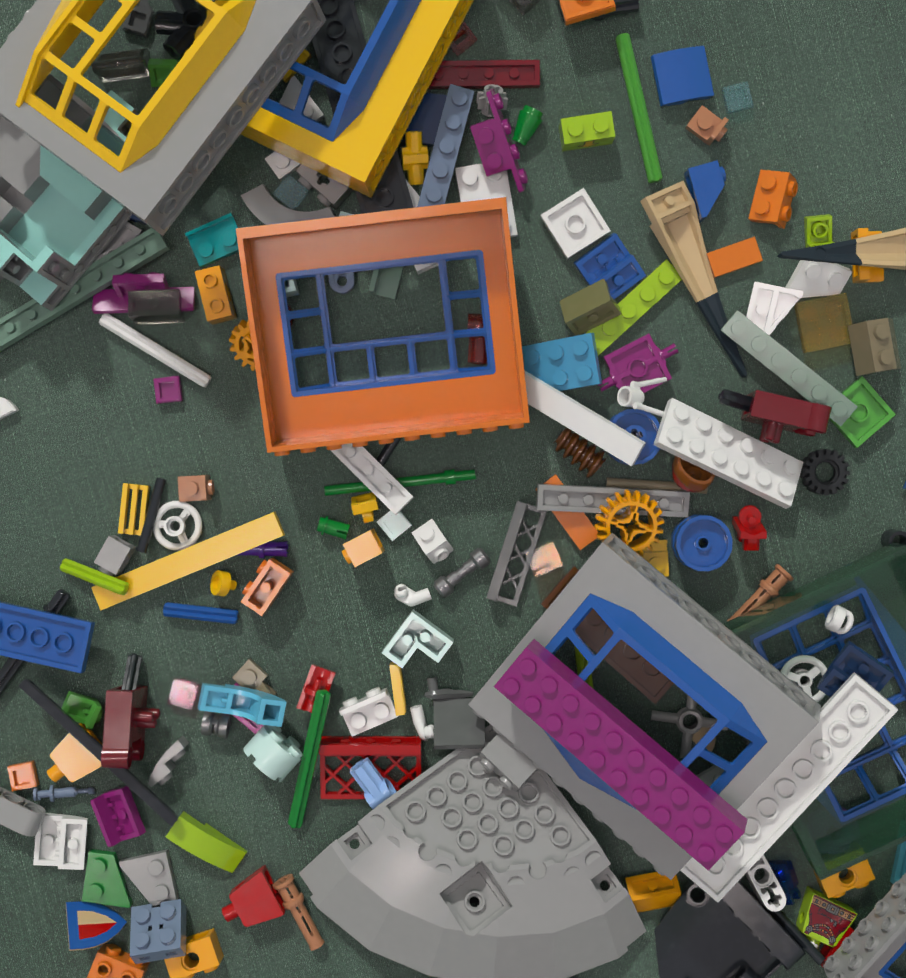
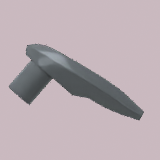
[425,677,473,699]

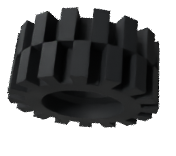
[800,449,850,495]

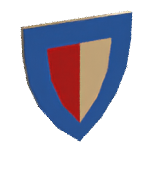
[66,901,127,951]

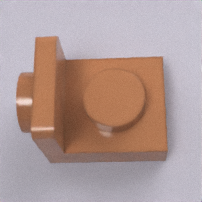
[686,105,729,146]
[178,475,215,502]

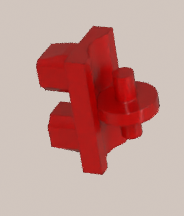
[732,505,767,551]
[296,664,336,713]

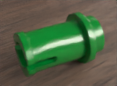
[317,516,350,540]

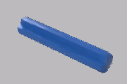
[163,602,239,624]

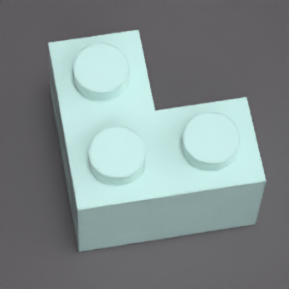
[382,609,454,668]

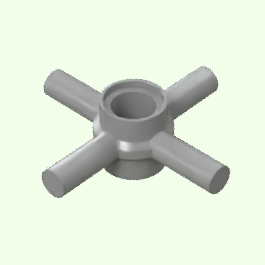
[651,695,728,758]

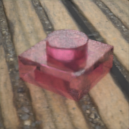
[167,678,200,710]

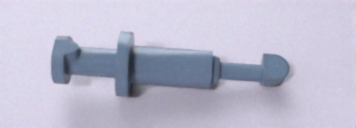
[33,785,96,802]

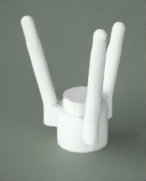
[617,377,667,417]

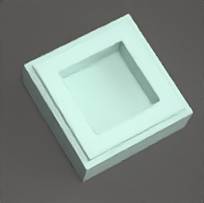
[377,510,412,541]

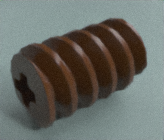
[553,427,608,478]

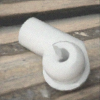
[394,584,432,607]
[410,705,434,741]

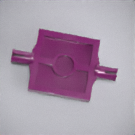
[597,334,679,393]

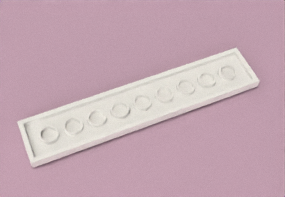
[680,672,898,902]

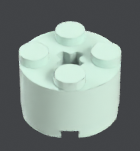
[243,725,303,782]

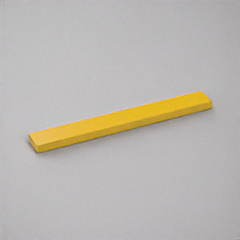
[91,511,285,611]

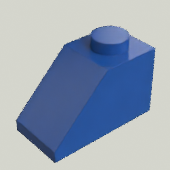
[684,160,726,222]

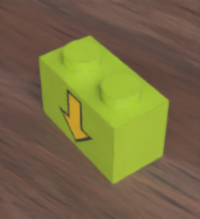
[559,111,615,152]

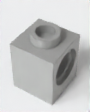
[94,535,137,576]

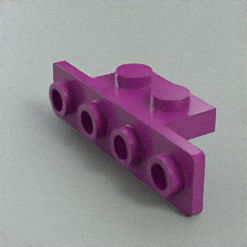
[470,88,528,193]
[92,272,195,314]

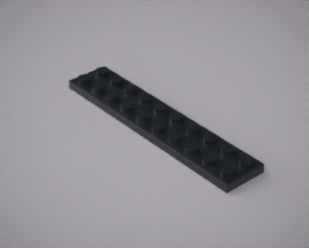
[312,0,414,214]

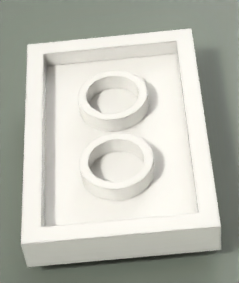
[455,163,518,237]

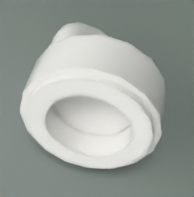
[825,605,854,634]

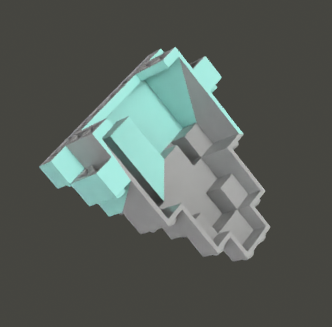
[0,73,139,311]

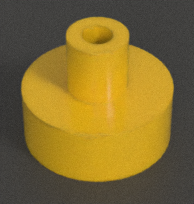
[210,570,237,597]

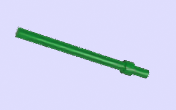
[324,469,476,496]

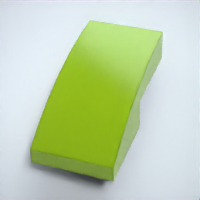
[804,214,834,248]

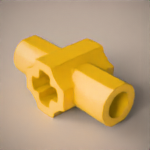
[401,131,429,185]

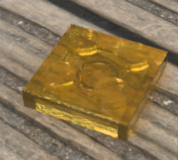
[794,293,853,353]

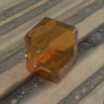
[526,541,563,578]

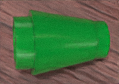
[512,105,543,146]

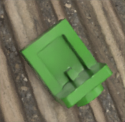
[148,59,180,87]
[62,691,103,730]

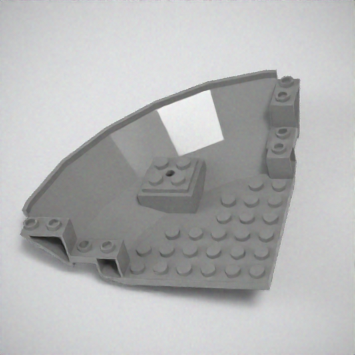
[299,724,646,978]

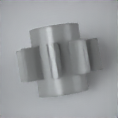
[476,84,508,117]

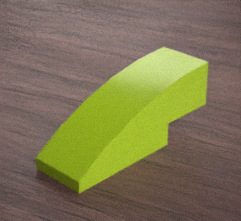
[165,811,247,873]

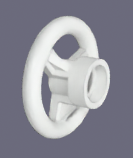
[153,501,202,551]
[781,655,827,702]

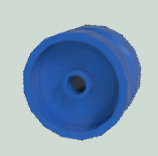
[608,409,660,465]
[671,514,733,571]

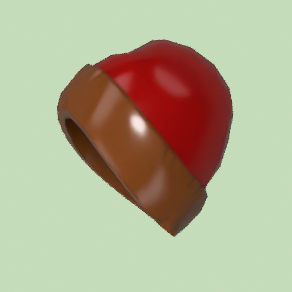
[672,456,715,492]

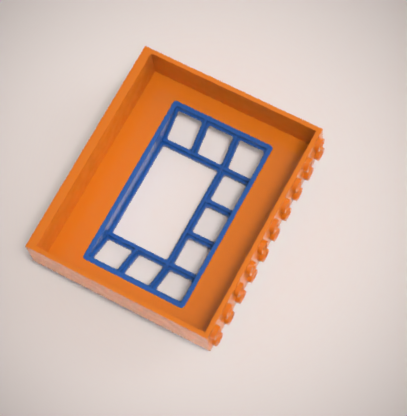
[236,197,530,456]

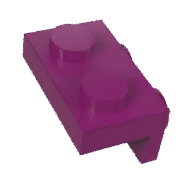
[90,785,146,847]

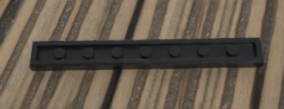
[19,679,178,826]

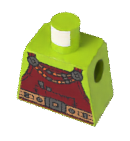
[796,886,857,949]

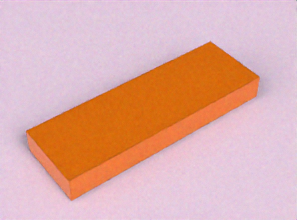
[535,474,599,550]

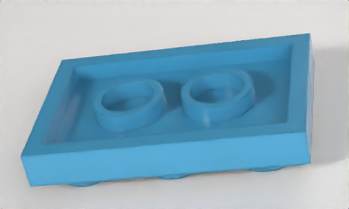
[522,333,602,391]

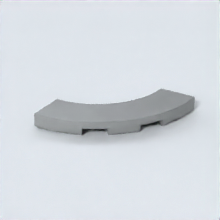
[241,184,335,225]

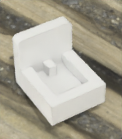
[412,519,454,564]

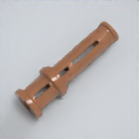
[727,564,794,631]
[273,874,325,951]

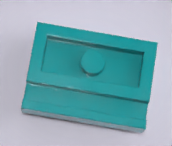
[185,213,239,268]

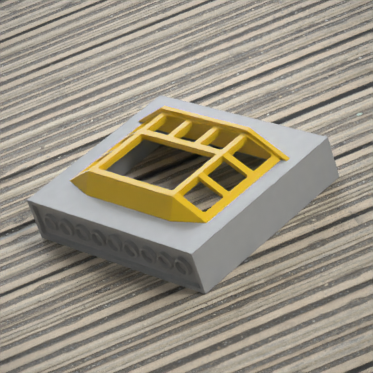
[0,0,326,236]

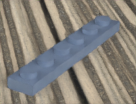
[417,84,474,207]

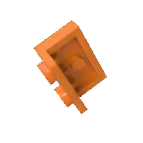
[748,170,798,229]

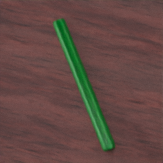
[288,689,331,829]

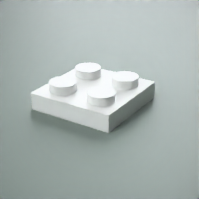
[540,188,611,259]

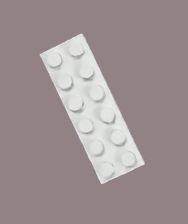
[654,398,803,509]

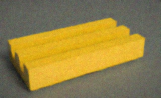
[118,483,150,536]
[389,662,407,716]

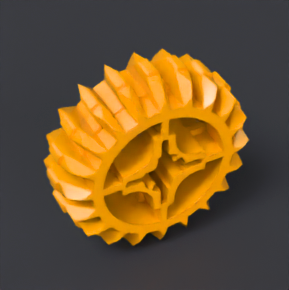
[594,489,664,556]

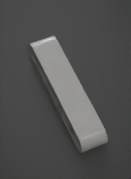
[0,787,46,837]

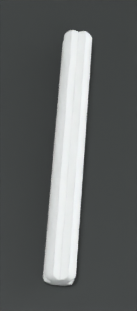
[99,314,212,387]

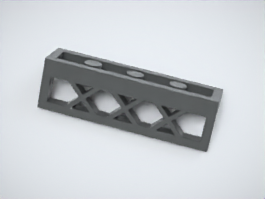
[486,501,547,607]

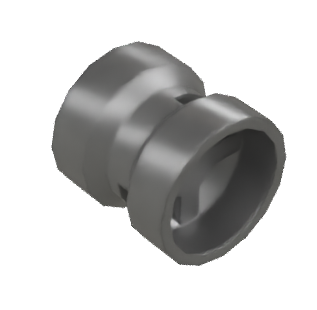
[201,711,232,739]

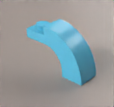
[198,683,287,727]

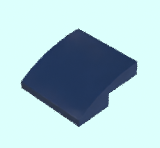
[817,641,894,697]

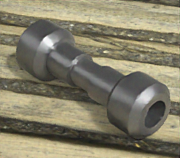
[433,548,491,597]

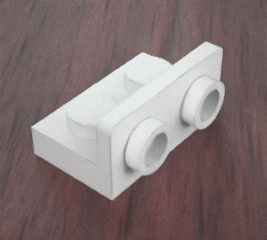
[339,687,398,736]

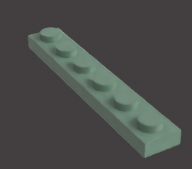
[721,310,858,426]

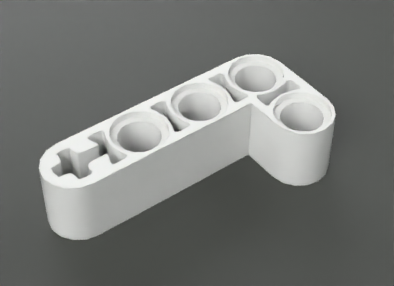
[745,854,786,912]

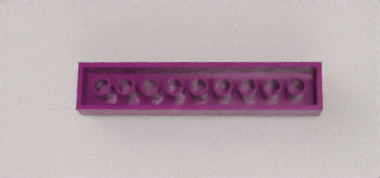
[494,639,748,871]

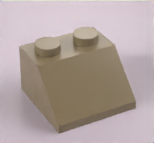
[848,318,901,376]

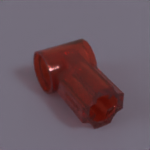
[467,313,488,364]

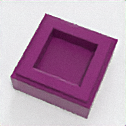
[153,376,183,404]

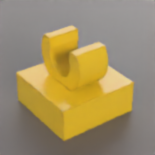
[351,492,378,523]

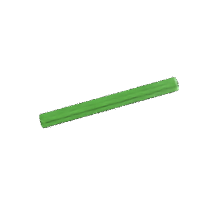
[616,33,662,183]

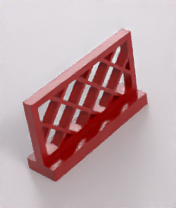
[319,736,422,799]

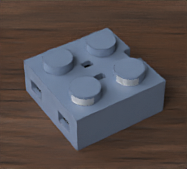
[130,899,186,964]

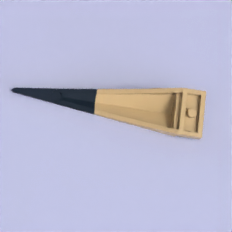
[640,181,747,378]
[777,228,906,270]

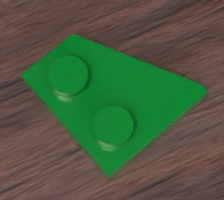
[82,849,133,908]

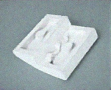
[33,813,88,870]

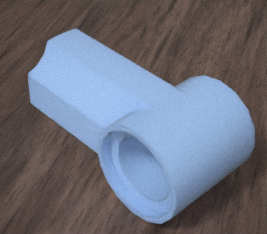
[350,757,396,809]

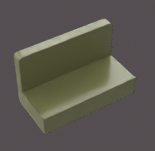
[560,279,621,336]

